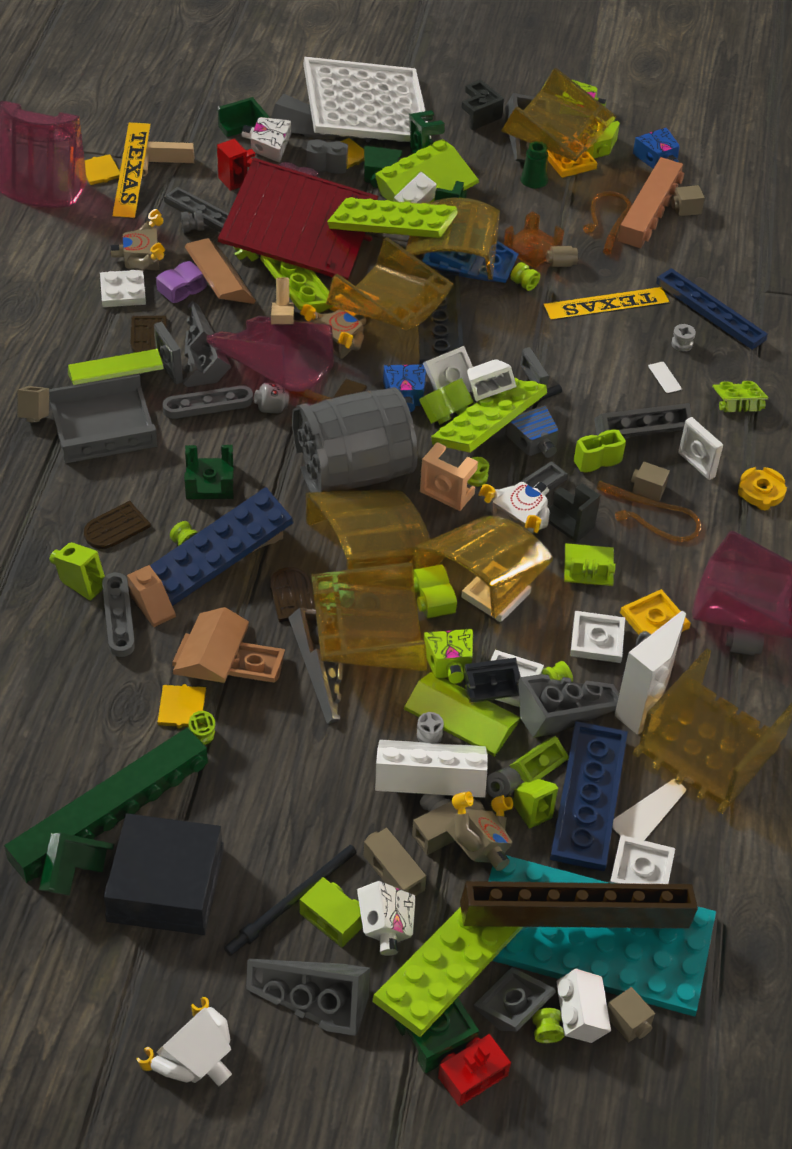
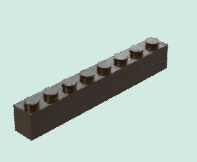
[460,881,698,929]

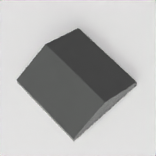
[474,967,556,1032]

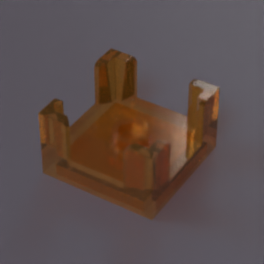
[504,211,564,268]

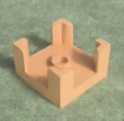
[420,442,478,511]

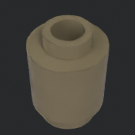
[546,246,578,267]

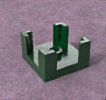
[409,110,445,154]
[184,445,234,499]
[395,997,479,1074]

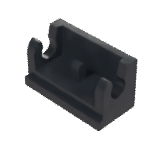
[463,657,521,703]

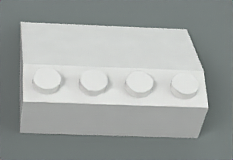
[615,611,686,735]
[375,740,487,798]

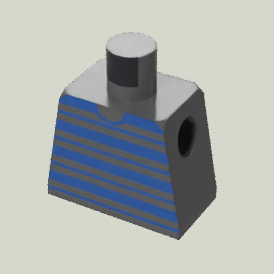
[505,405,559,458]

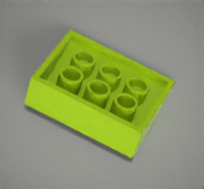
[375,139,479,205]

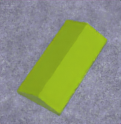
[260,255,337,313]
[68,349,164,385]
[404,672,521,757]

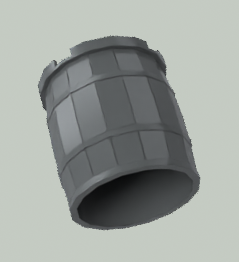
[292,387,418,497]

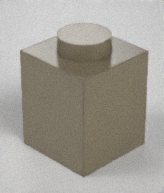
[671,185,705,216]
[17,386,49,422]
[631,462,670,502]
[607,987,655,1043]

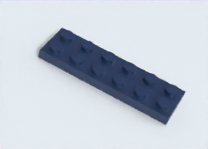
[150,487,294,606]
[550,721,628,871]

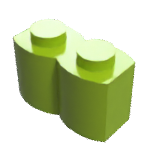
[419,378,474,425]
[574,430,626,472]
[410,564,457,618]

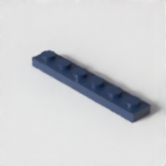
[656,268,768,350]

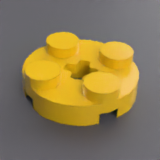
[738,467,787,511]

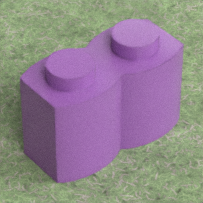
[156,261,207,303]

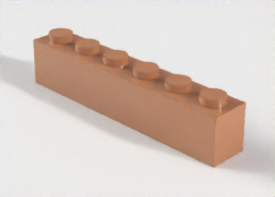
[618,157,684,248]

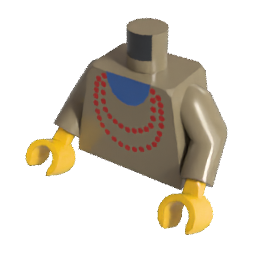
[111,209,165,271]
[300,304,366,359]
[445,791,513,871]

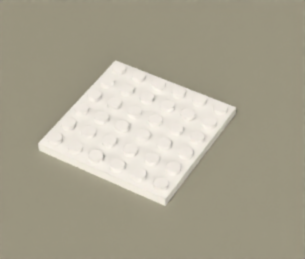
[303,57,431,142]

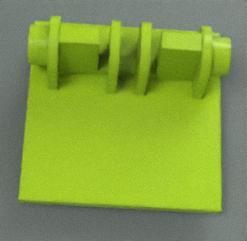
[712,381,768,412]
[564,543,615,586]

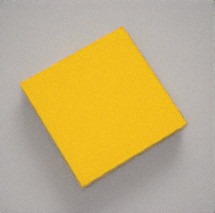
[620,589,691,635]

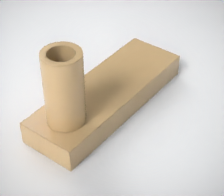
[142,142,195,177]
[271,277,294,324]

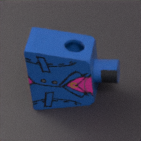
[633,128,680,169]
[383,365,426,412]

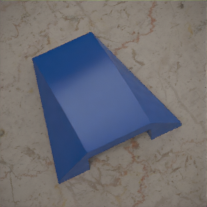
[421,218,519,283]

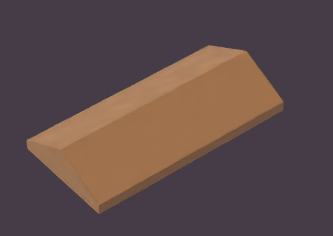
[185,238,256,304]
[173,607,249,683]
[172,633,285,683]

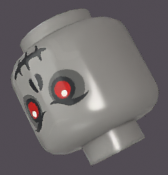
[254,383,289,414]

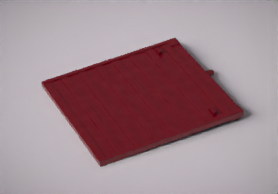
[217,158,378,282]

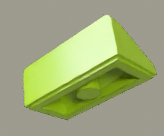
[509,736,569,783]

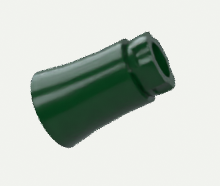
[520,141,548,189]

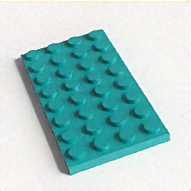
[488,855,716,1017]

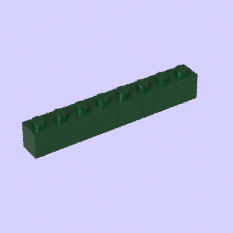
[4,727,208,883]

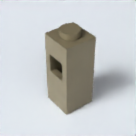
[412,797,484,855]
[363,828,426,896]

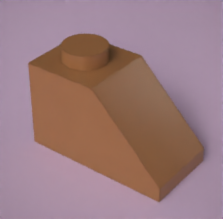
[127,565,176,627]

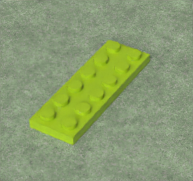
[327,197,458,238]
[431,378,547,453]
[372,907,523,1037]

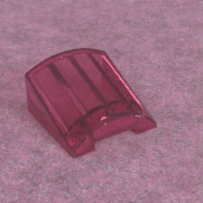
[0,100,87,208]
[207,316,334,391]
[692,531,792,639]

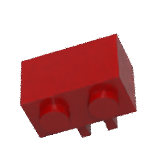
[217,139,256,191]
[438,1034,511,1107]

